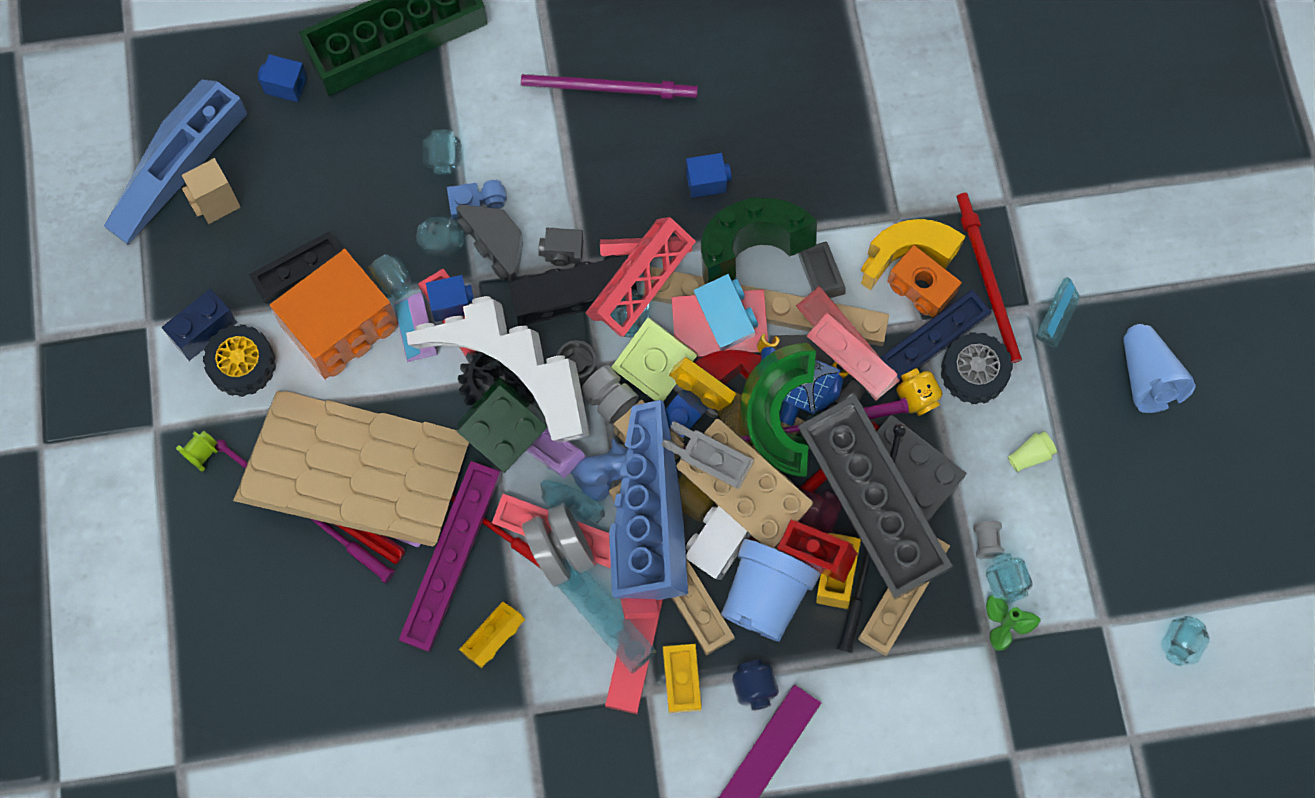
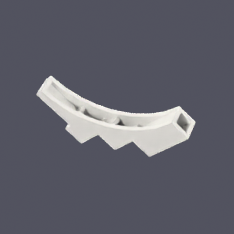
[406,296,590,443]

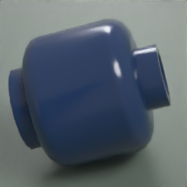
[732,660,779,711]

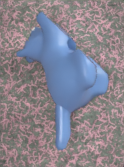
[547,438,628,502]

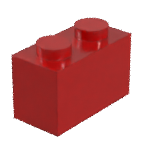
[777,519,858,583]

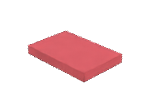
[671,289,768,357]

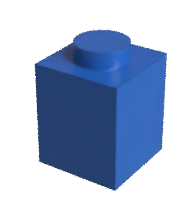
[258,55,308,102]
[686,153,732,198]
[426,275,474,322]
[665,389,709,438]

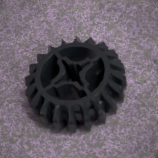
[458,351,535,406]

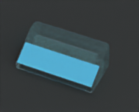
[1036,277,1080,347]

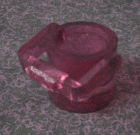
[798,488,842,534]

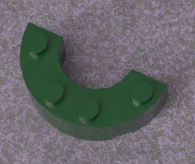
[701,197,817,284]

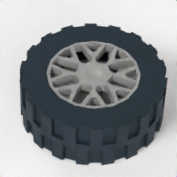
[941,332,1013,404]

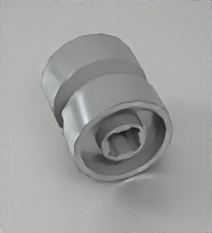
[581,365,639,424]

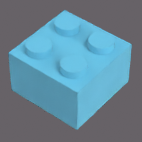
[694,274,758,351]

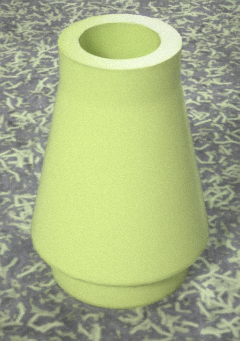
[1008,431,1057,473]

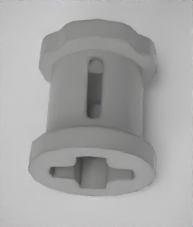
[973,521,1005,559]

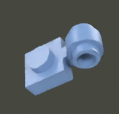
[447,180,507,219]

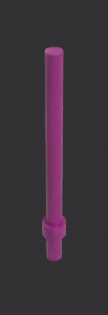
[521,74,698,99]

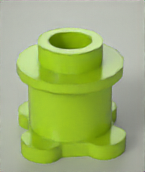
[175,431,218,472]

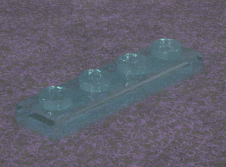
[558,561,657,674]

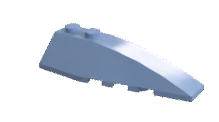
[609,400,688,600]

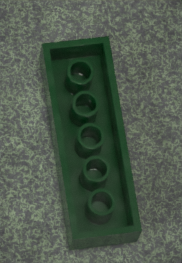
[298,0,488,96]

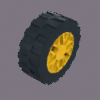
[203,324,276,397]

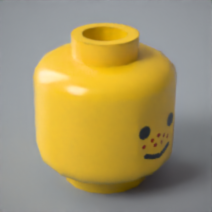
[896,368,943,416]

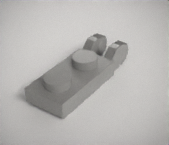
[661,421,754,489]

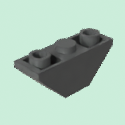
[456,204,523,282]

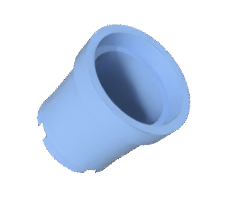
[721,539,821,642]

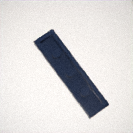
[880,289,992,386]

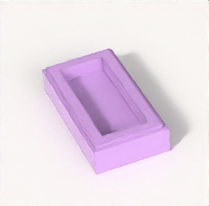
[526,427,586,479]

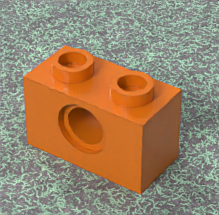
[887,245,962,318]

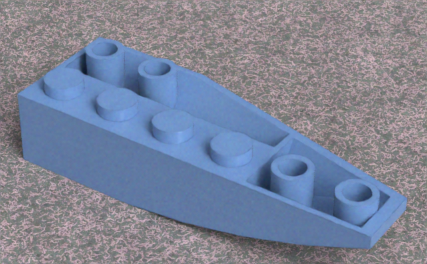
[104,79,247,245]

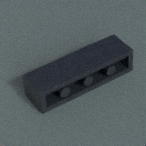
[509,255,637,326]

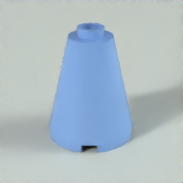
[1123,324,1196,413]

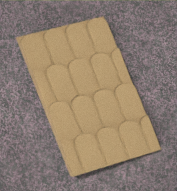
[233,391,469,547]

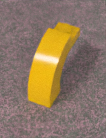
[861,219,966,290]

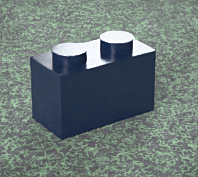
[161,288,237,361]

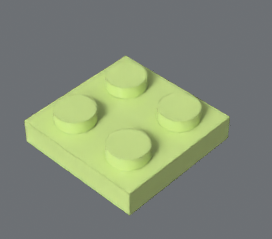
[611,317,699,402]

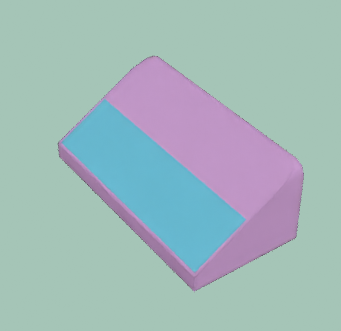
[394,292,437,362]

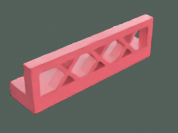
[586,217,696,337]

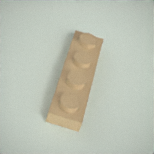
[858,538,950,656]

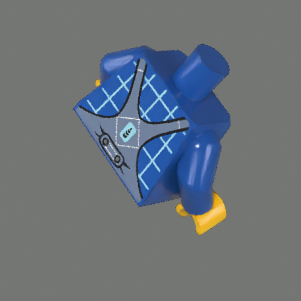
[757,333,849,426]

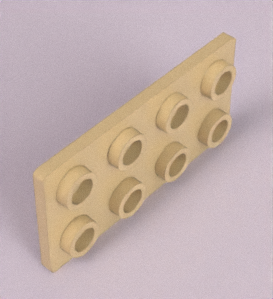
[677,419,813,549]

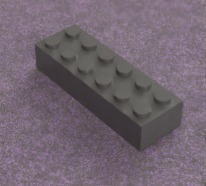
[798,395,953,600]

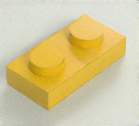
[669,357,736,411]
[459,601,525,668]
[663,644,702,714]

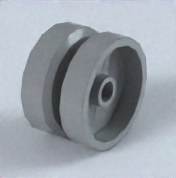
[522,503,596,587]

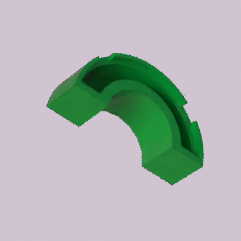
[741,343,816,477]

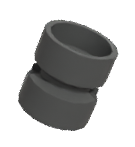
[556,340,598,387]

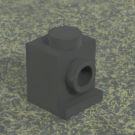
[538,228,584,266]

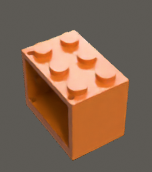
[269,249,398,380]

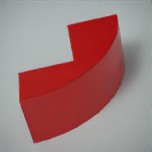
[694,350,761,385]

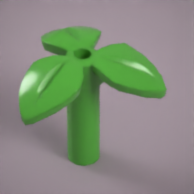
[986,595,1041,651]

